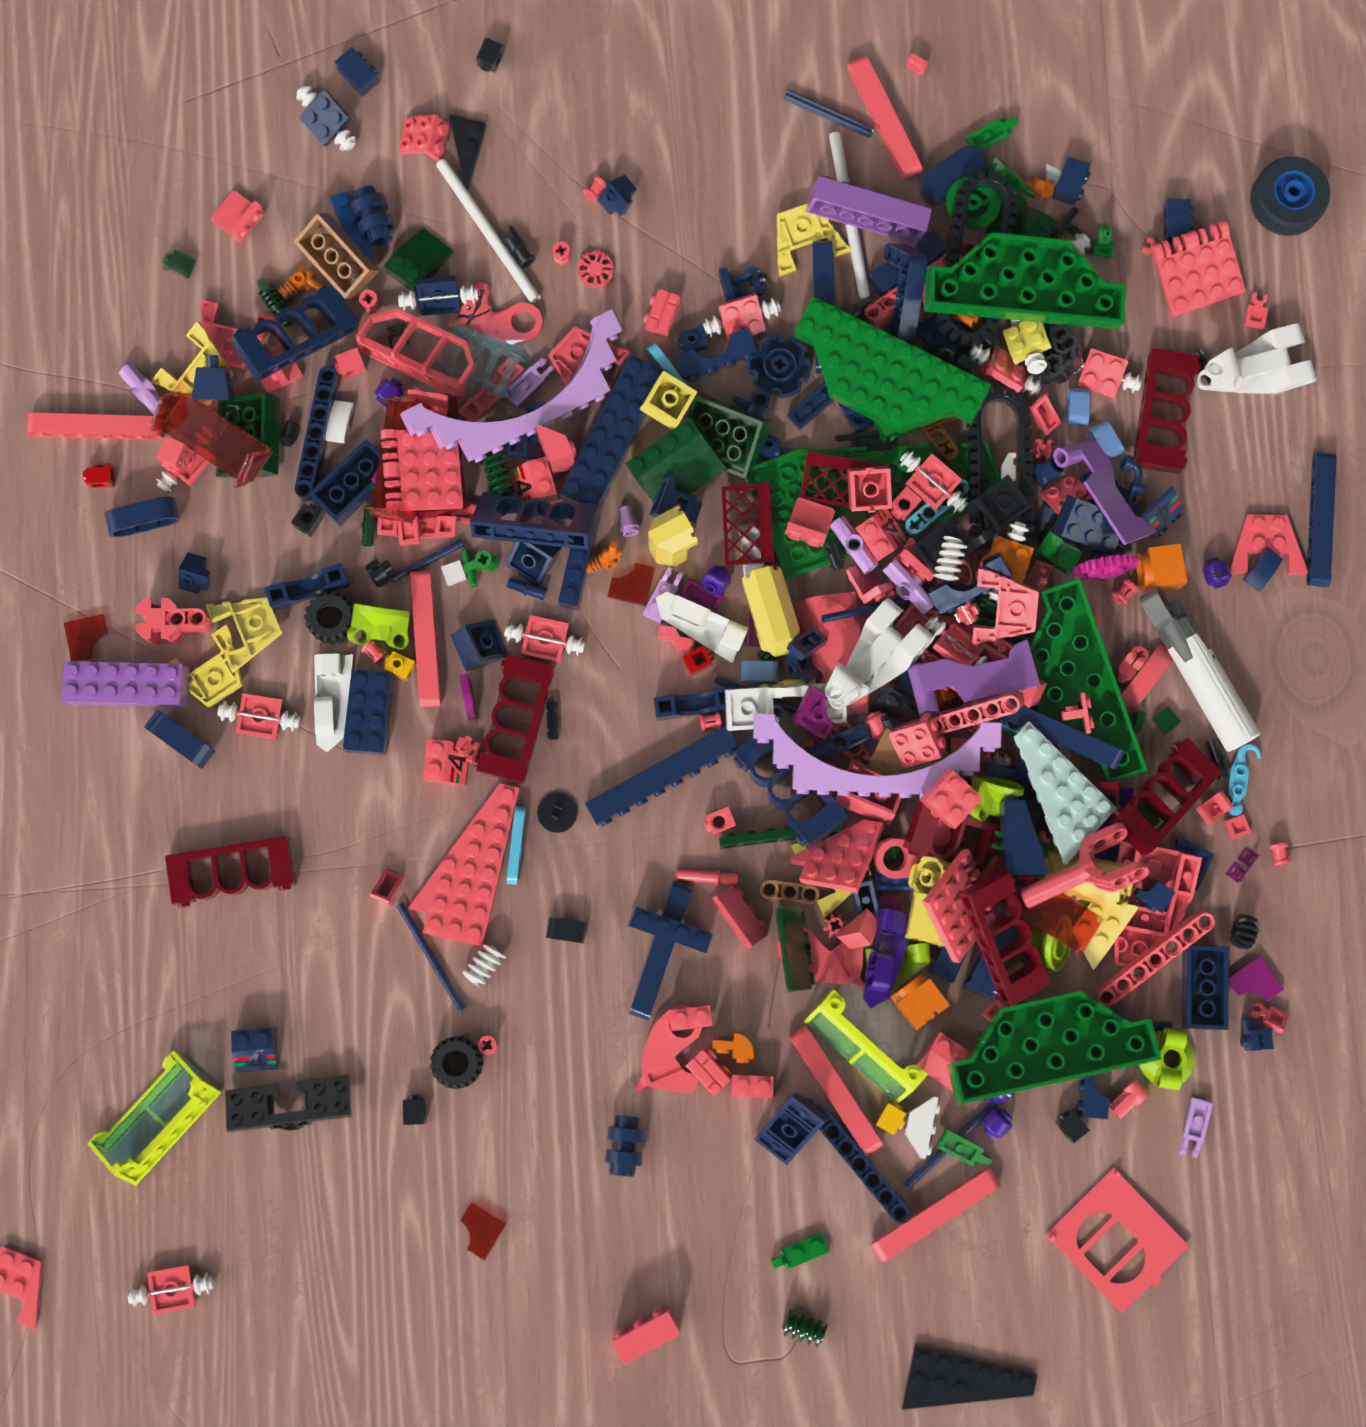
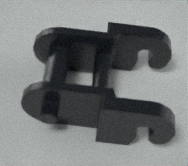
[386,321,410,349]

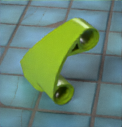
[865,943,931,1006]

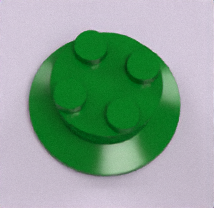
[946,176,1001,229]

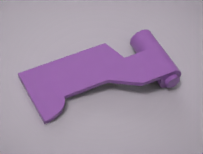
[1053,438,1157,545]
[908,640,1040,717]

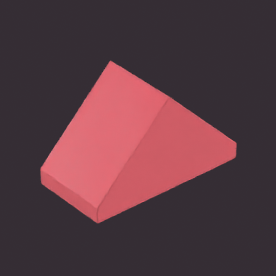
[1027,394,1061,435]
[370,869,404,906]
[837,908,878,949]

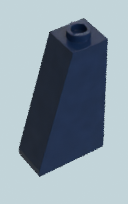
[1000,797,1049,877]

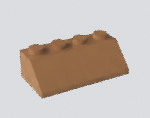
[867,726,948,776]

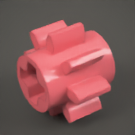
[954,602,980,625]
[822,913,847,938]

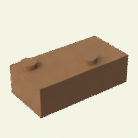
[293,213,380,299]

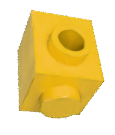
[383,651,417,682]
[875,1102,907,1135]

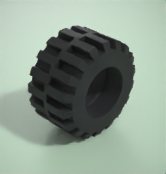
[304,591,353,645]
[430,1037,483,1089]

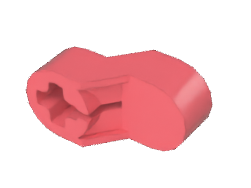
[657,625,695,653]
[1115,646,1149,684]

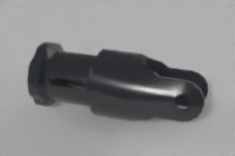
[498,225,536,268]

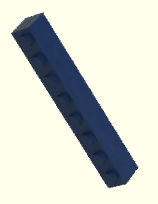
[585,725,738,827]

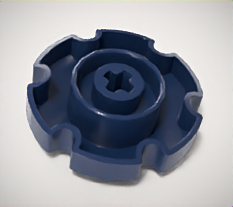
[748,335,811,399]

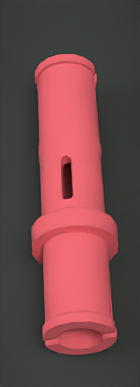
[676,868,738,886]

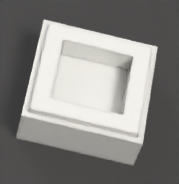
[441,560,467,586]

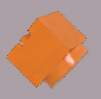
[1135,543,1187,592]
[890,972,950,1030]

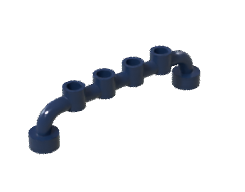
[1089,454,1145,560]

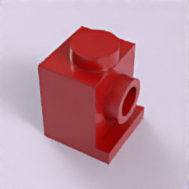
[83,463,115,488]
[682,645,714,677]

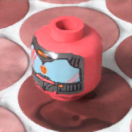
[864,711,894,741]

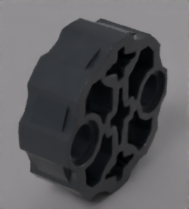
[1023,324,1084,384]

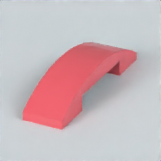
[457,357,525,422]
[377,514,457,538]
[1121,644,1173,717]

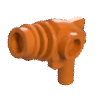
[278,266,324,300]
[587,541,622,574]

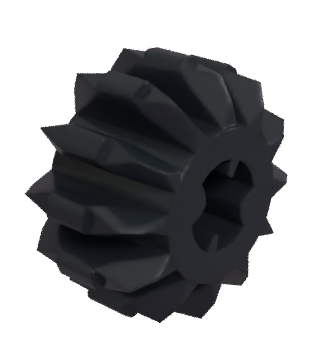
[1230,914,1259,950]

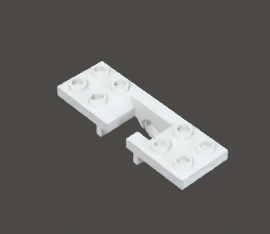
[725,683,847,731]

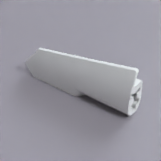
[656,592,748,663]
[314,654,353,752]

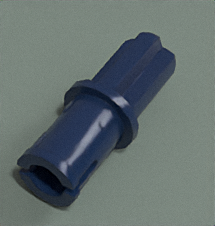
[507,577,547,601]

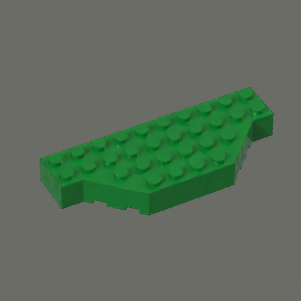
[924,232,1126,330]
[794,297,991,433]
[1030,578,1148,782]
[947,991,1161,1106]

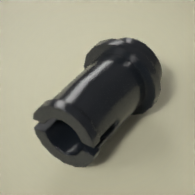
[280,420,299,447]
[824,544,845,571]

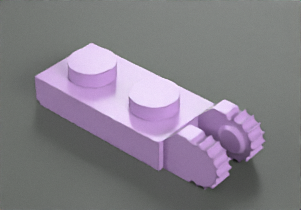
[504,357,555,408]
[643,566,684,624]
[1179,1097,1213,1158]

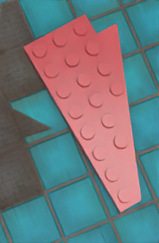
[409,784,520,947]

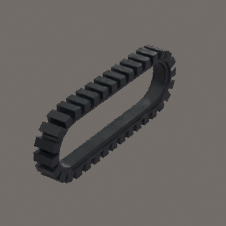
[935,170,1018,348]
[966,386,1035,559]

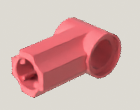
[1109,1078,1150,1119]

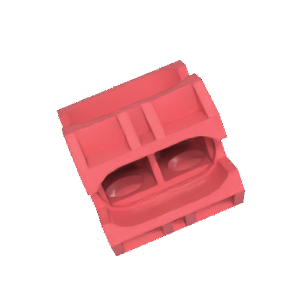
[135,598,214,645]

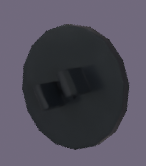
[537,793,577,833]

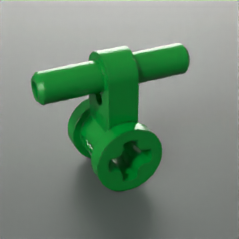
[1091,223,1114,259]
[461,549,499,588]

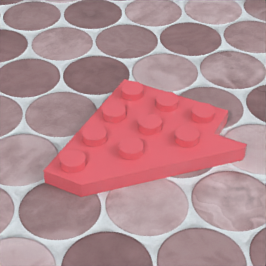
[790,820,884,893]

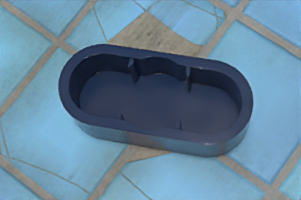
[920,146,985,205]
[104,497,180,537]
[144,709,216,769]

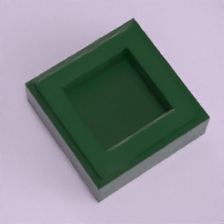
[1152,706,1181,735]
[1132,711,1146,734]

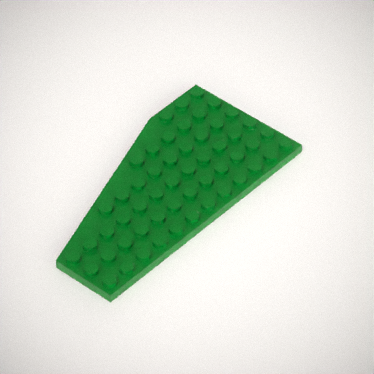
[746,442,1001,580]

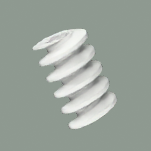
[933,536,968,581]
[462,944,507,989]

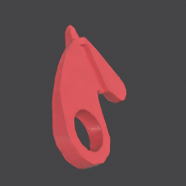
[873,818,967,879]

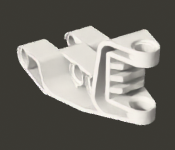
[1196,323,1317,394]
[825,598,935,710]

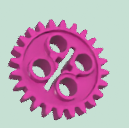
[1072,554,1139,581]

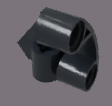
[922,329,998,374]

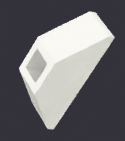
[904,1096,941,1159]

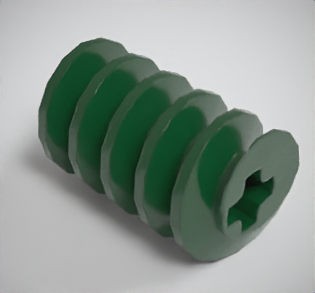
[483,452,515,497]
[781,1309,828,1348]

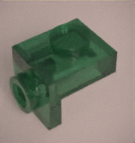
[162,250,196,279]

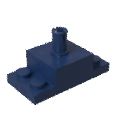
[754,1091,828,1165]

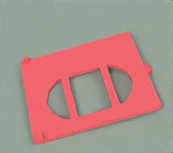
[1046,1168,1189,1313]

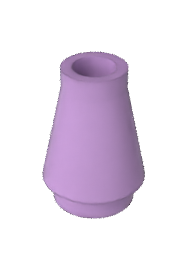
[620,506,640,537]

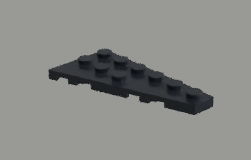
[901,1346,1038,1410]

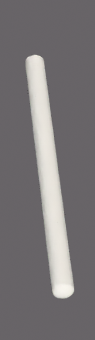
[829,132,870,300]
[436,159,540,303]

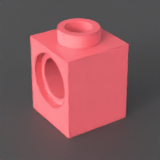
[334,348,366,379]
[890,486,922,521]
[704,807,736,836]

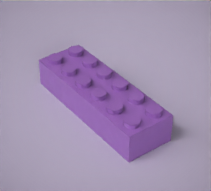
[805,176,932,245]
[61,661,189,708]

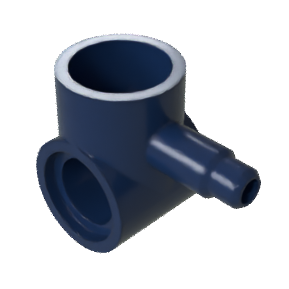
[732,389,770,417]
[1032,456,1065,488]

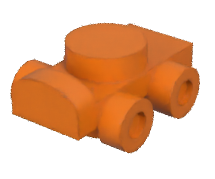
[1027,177,1055,201]

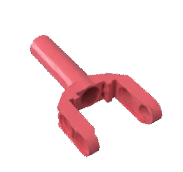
[1020,823,1149,908]

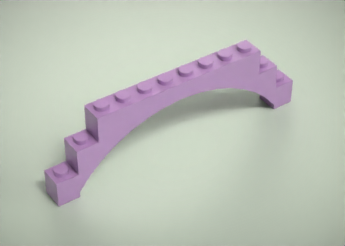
[400,309,623,463]
[753,714,1001,798]

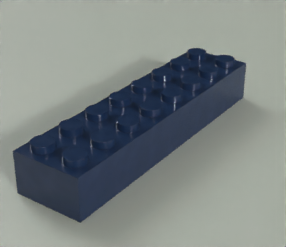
[559,354,666,509]

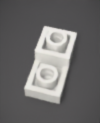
[325,400,354,444]

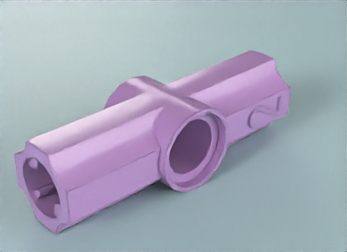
[119,362,170,417]
[830,516,879,575]
[883,558,935,615]

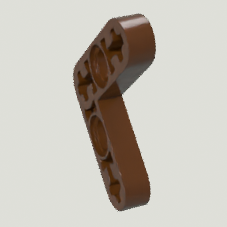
[919,417,958,463]

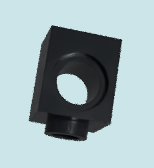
[476,38,504,73]
[291,503,323,537]
[402,1095,426,1125]
[1055,1110,1090,1143]

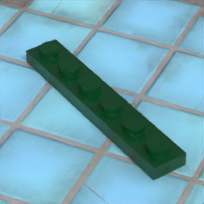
[719,826,841,849]

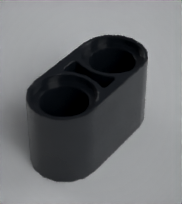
[546,917,587,944]

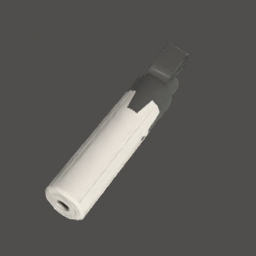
[1139,587,1261,752]

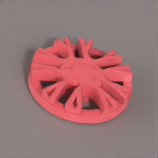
[577,251,614,288]

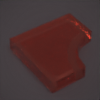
[607,563,655,607]
[64,614,108,661]
[460,1202,507,1261]

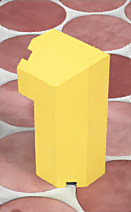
[648,505,698,567]
[742,566,800,657]
[1045,849,1133,908]
[905,856,951,946]

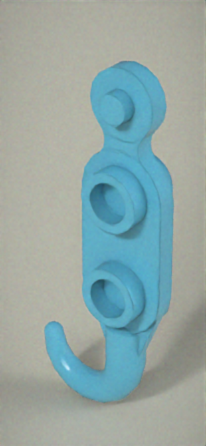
[1228,744,1261,816]

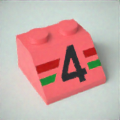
[509,456,558,502]
[853,509,908,562]
[423,739,468,786]

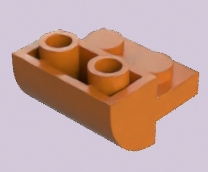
[712,1033,754,1063]

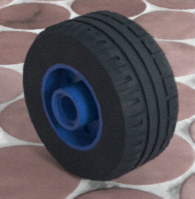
[1250,156,1330,236]

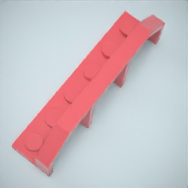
[356,308,474,400]

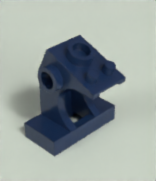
[718,265,768,302]
[649,476,702,522]
[785,628,828,683]

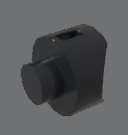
[365,558,394,587]

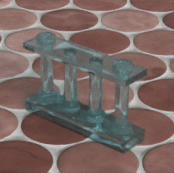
[435,324,529,398]

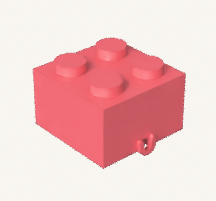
[847,466,892,512]
[919,769,983,829]

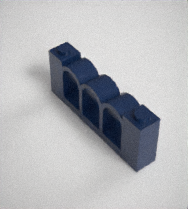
[231,285,359,382]
[470,492,600,550]
[733,737,848,850]

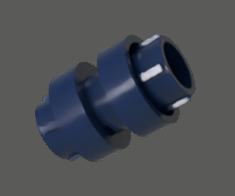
[351,185,395,246]
[604,1115,645,1177]

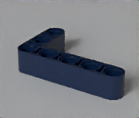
[884,243,928,346]

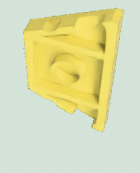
[1073,902,1140,970]

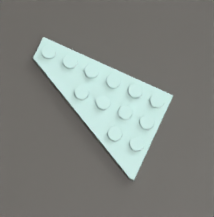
[1014,722,1116,865]

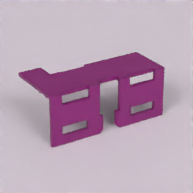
[747,610,760,647]
[1226,847,1260,883]

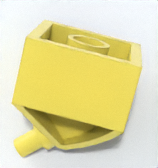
[639,371,697,430]

